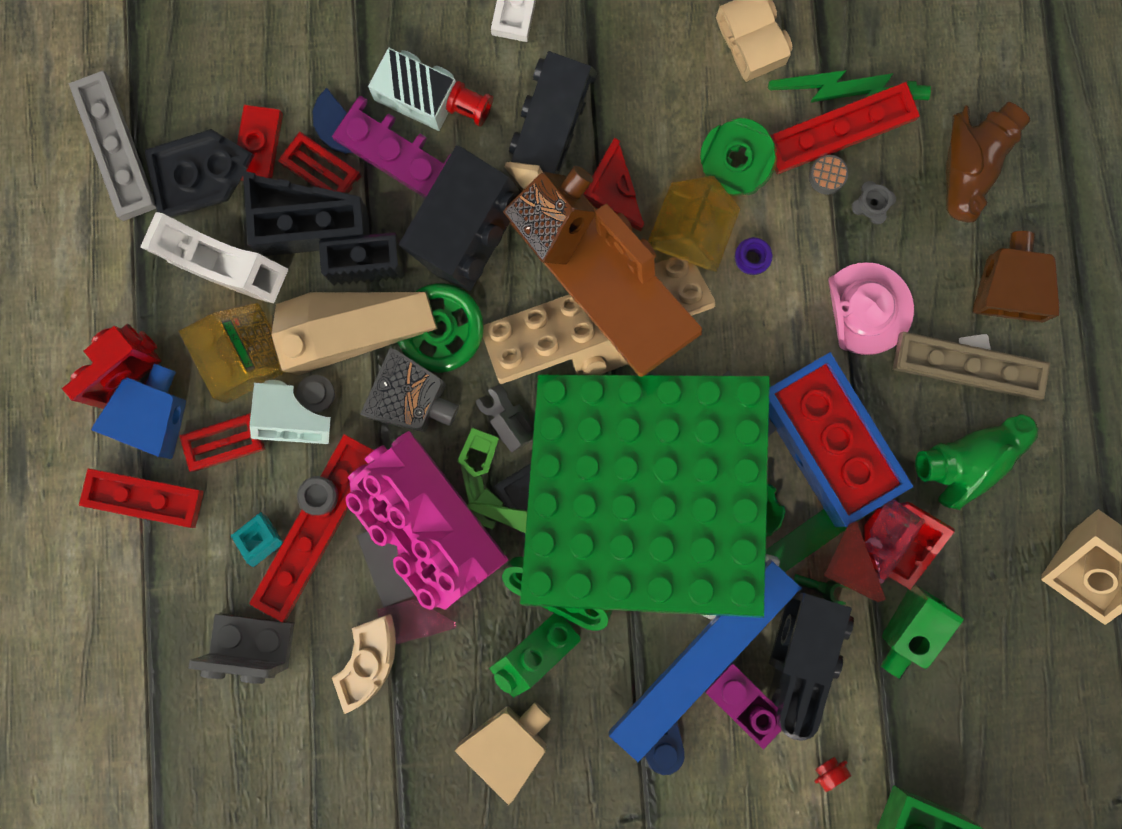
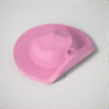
[828,262,914,355]

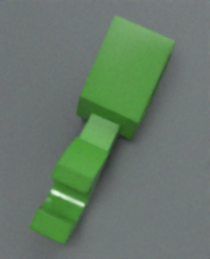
[457,428,503,530]

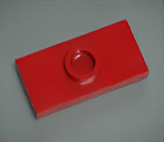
[237,105,283,180]

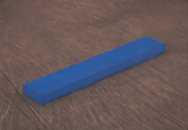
[608,559,801,762]

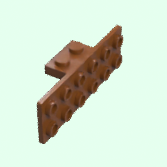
[510,195,702,377]

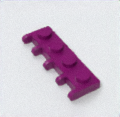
[332,96,451,198]

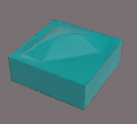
[231,512,283,567]

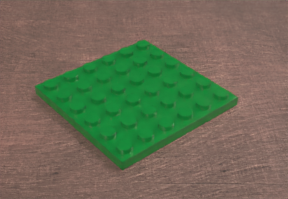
[520,375,770,618]

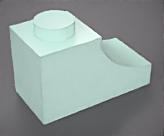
[250,380,331,444]

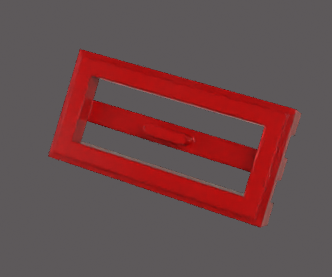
[278,132,361,194]
[179,413,266,472]

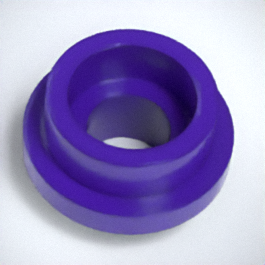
[734,237,773,275]

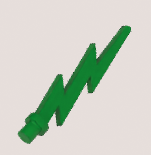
[768,70,931,103]

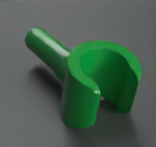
[793,573,850,605]

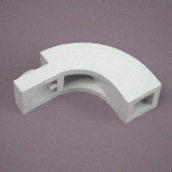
[141,212,288,304]

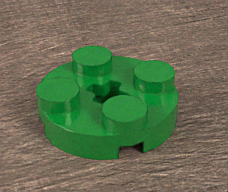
[700,118,777,196]

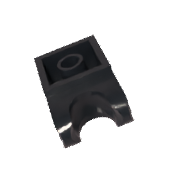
[768,592,854,741]

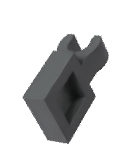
[476,385,534,453]

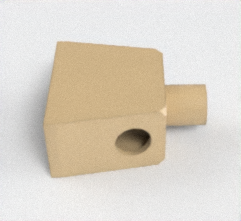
[455,702,551,805]

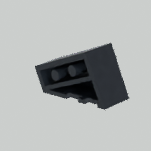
[509,51,598,174]
[243,171,370,256]

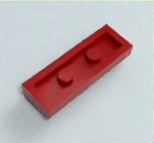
[79,468,204,528]

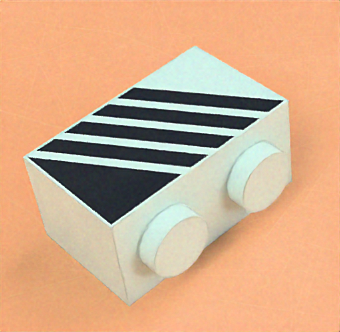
[368,48,456,131]

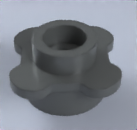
[852,181,896,225]

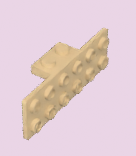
[483,253,715,384]

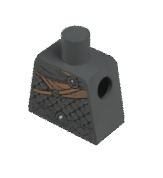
[360,347,459,432]

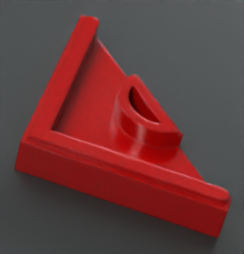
[583,138,644,231]

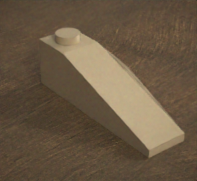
[271,292,438,375]

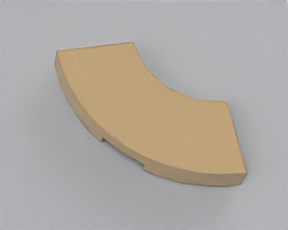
[332,614,396,714]

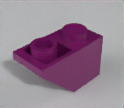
[705,663,782,750]

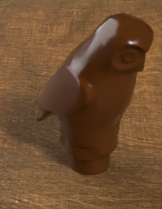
[946,102,1030,223]

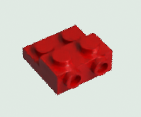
[61,324,162,409]

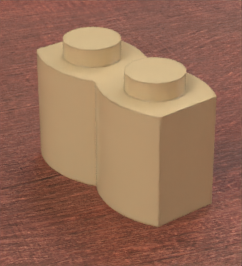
[716,0,792,82]

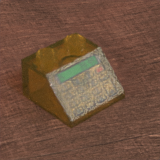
[179,303,286,404]

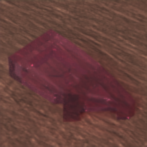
[377,599,456,644]

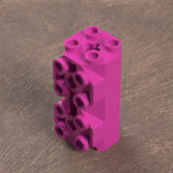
[346,431,509,610]

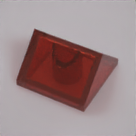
[824,521,886,602]

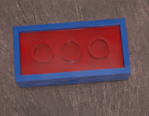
[769,352,913,527]

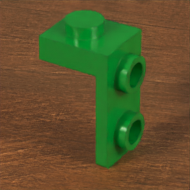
[489,613,581,698]

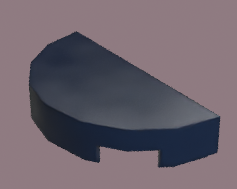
[312,88,353,153]

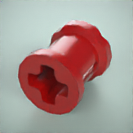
[446,81,493,127]

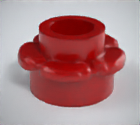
[814,757,852,792]

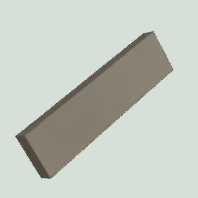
[892,331,1050,401]

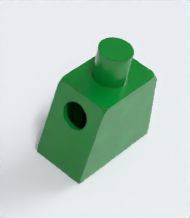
[880,585,964,679]

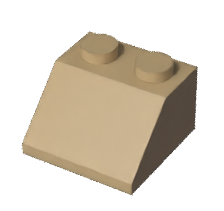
[1041,509,1122,625]

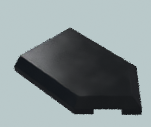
[145,129,255,218]

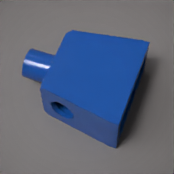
[91,363,186,459]

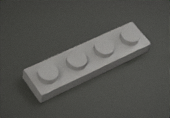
[68,71,156,221]

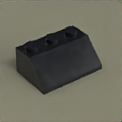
[399,145,522,292]

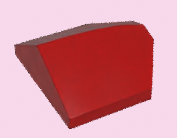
[864,501,955,590]

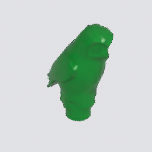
[915,414,1039,510]

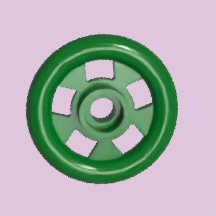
[398,283,484,373]

